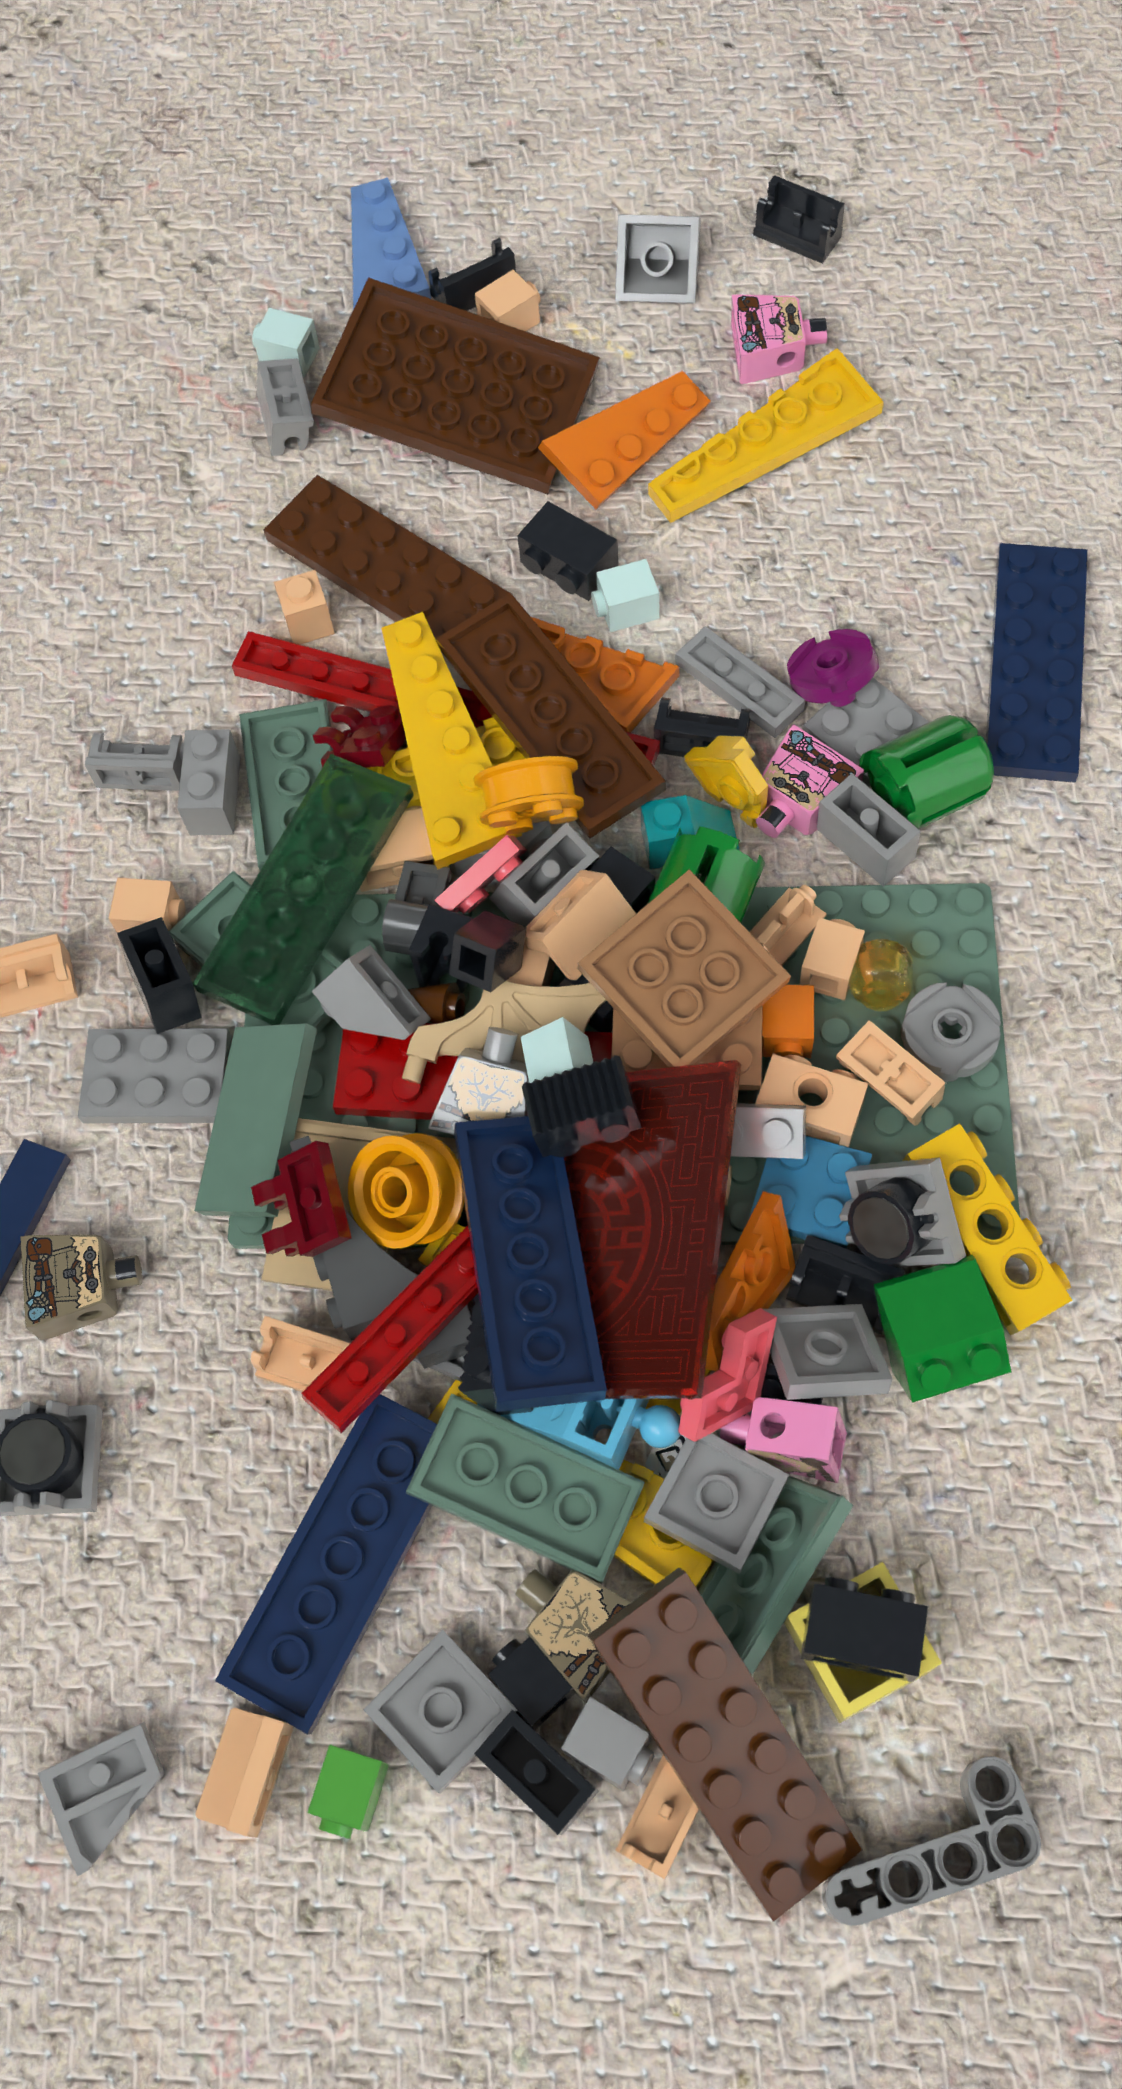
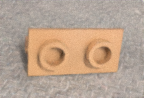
[750,885,827,966]

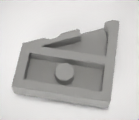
[38,1722,165,1876]

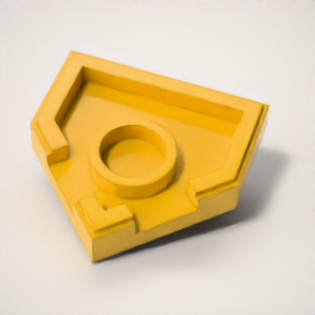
[684,736,768,828]

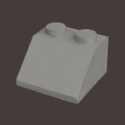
[615,214,701,303]

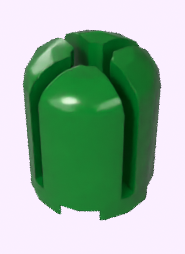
[859,715,994,829]
[648,826,765,923]

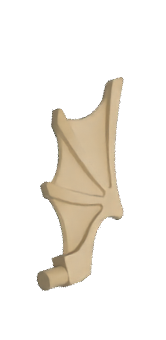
[402,981,607,1084]

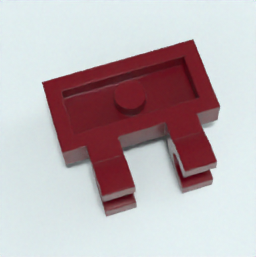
[313,705,406,769]
[251,1141,352,1257]

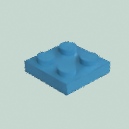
[749,1136,872,1249]

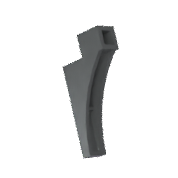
[290,1135,472,1369]

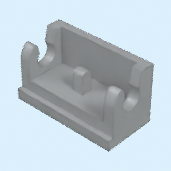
[257,358,314,456]
[85,732,184,791]

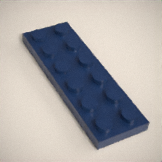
[986,543,1088,783]
[454,1116,607,1412]
[215,1394,437,1734]

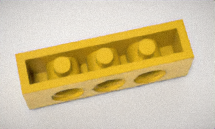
[902,1123,1072,1335]

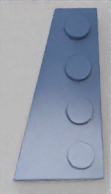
[351,177,431,310]

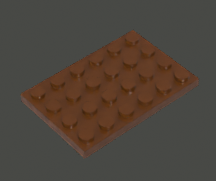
[311,277,600,495]

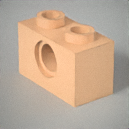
[755,1054,868,1147]

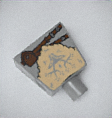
[429,1027,529,1135]

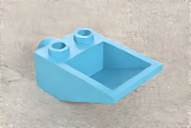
[477,1390,680,1470]

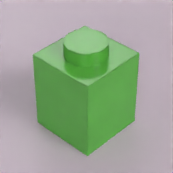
[307,1744,389,1839]

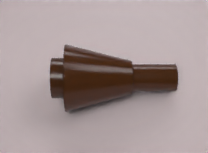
[408,982,466,1024]

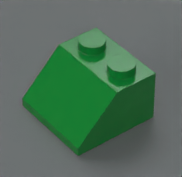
[874,1255,1011,1403]

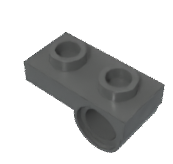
[382,861,452,955]

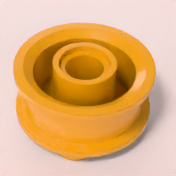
[473,756,584,834]
[348,1133,464,1249]

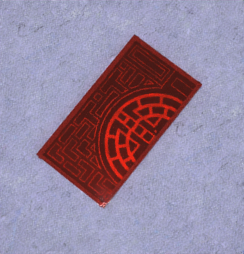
[564,1060,741,1400]

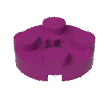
[787,629,879,707]

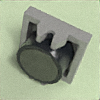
[839,1158,966,1267]
[0,1400,102,1516]

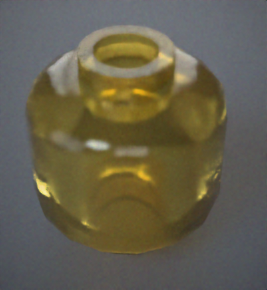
[849,939,913,1011]

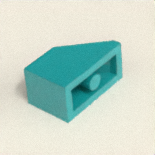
[640,795,740,870]

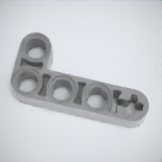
[821,1756,1041,1926]

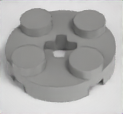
[900,982,1001,1082]

